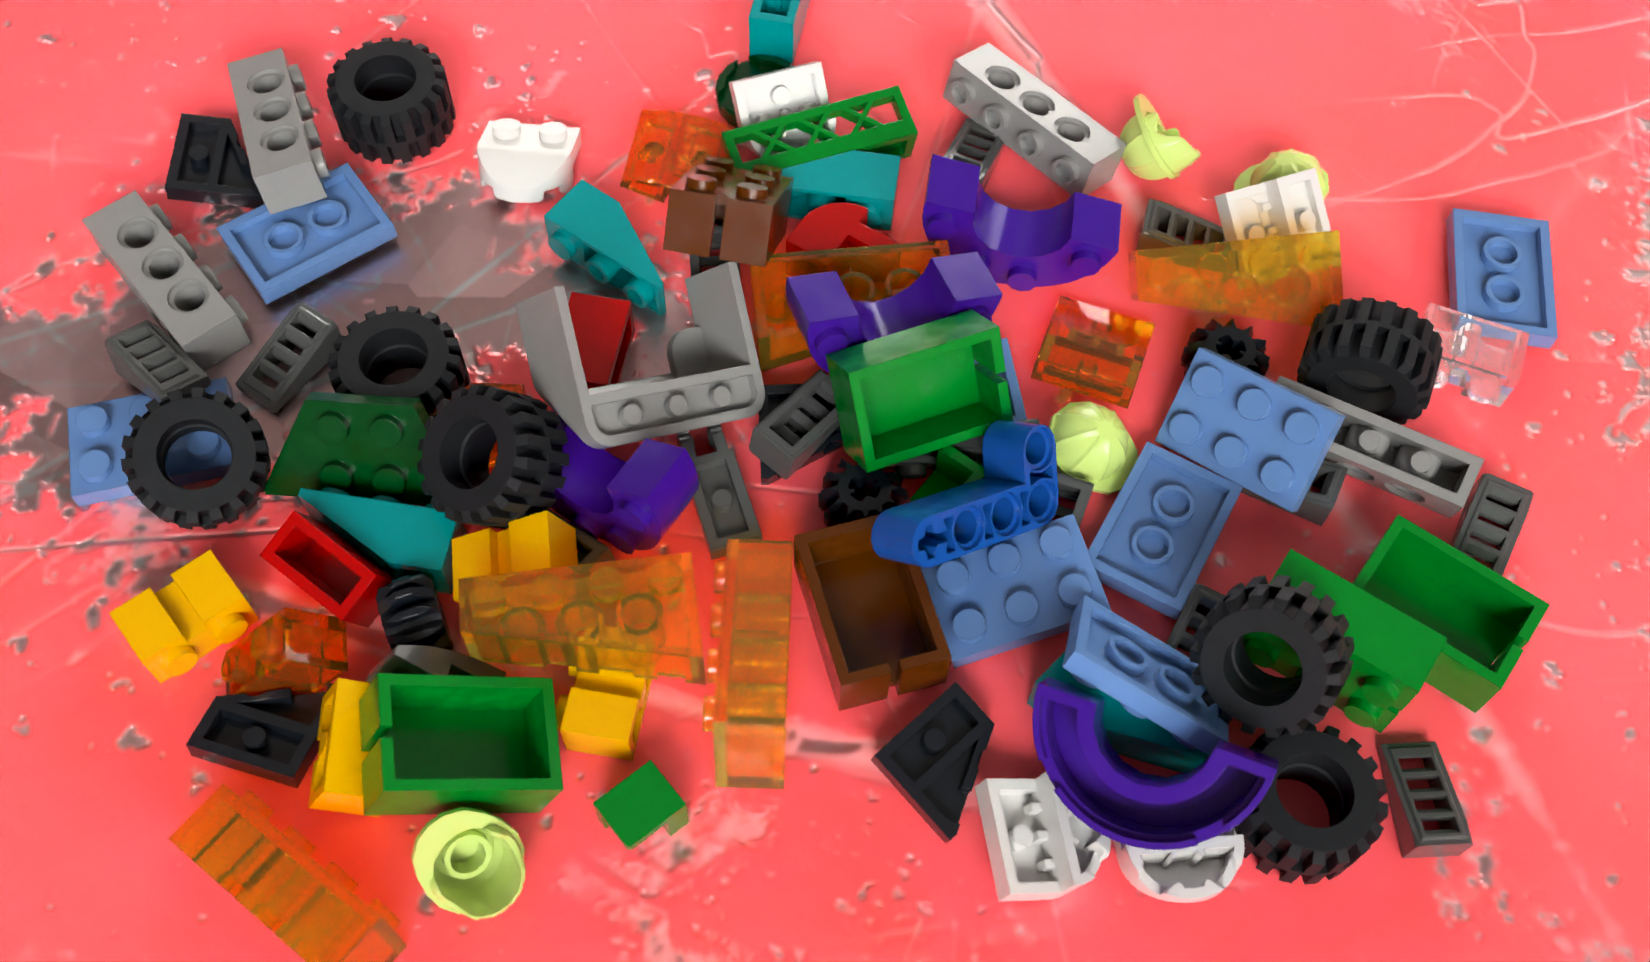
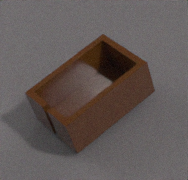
[663,156,794,267]
[794,514,952,711]

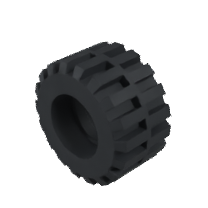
[326,37,456,164]
[1297,297,1443,425]
[328,306,471,417]
[417,384,569,529]
[121,387,271,530]
[1190,575,1355,738]
[1234,722,1389,885]

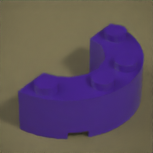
[922,154,1122,291]
[785,252,1003,373]
[551,415,699,554]
[1032,677,1279,850]

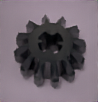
[1181,318,1270,377]
[818,458,909,527]
[376,573,454,651]

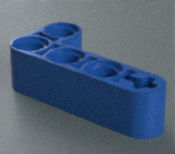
[871,420,1059,568]

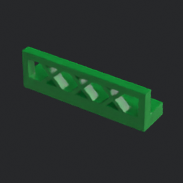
[721,85,918,171]

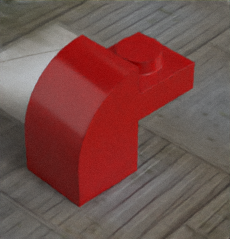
[785,203,900,285]

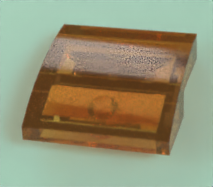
[619,109,736,203]
[1031,295,1155,409]

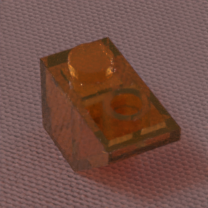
[221,607,348,696]

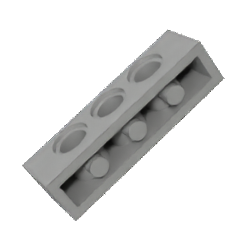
[942,42,1127,195]
[227,48,330,215]
[82,190,251,372]
[1277,375,1485,518]

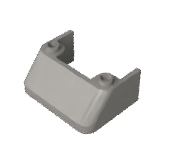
[515,262,765,449]

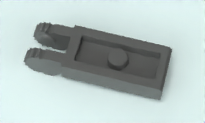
[676,424,763,560]

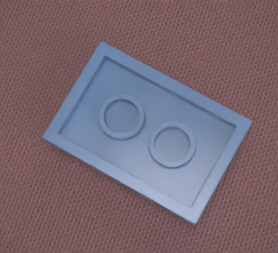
[216,163,397,305]
[1446,208,1558,349]
[1154,347,1346,512]
[67,377,233,507]
[1088,441,1243,620]
[920,514,1111,669]
[1062,595,1229,756]

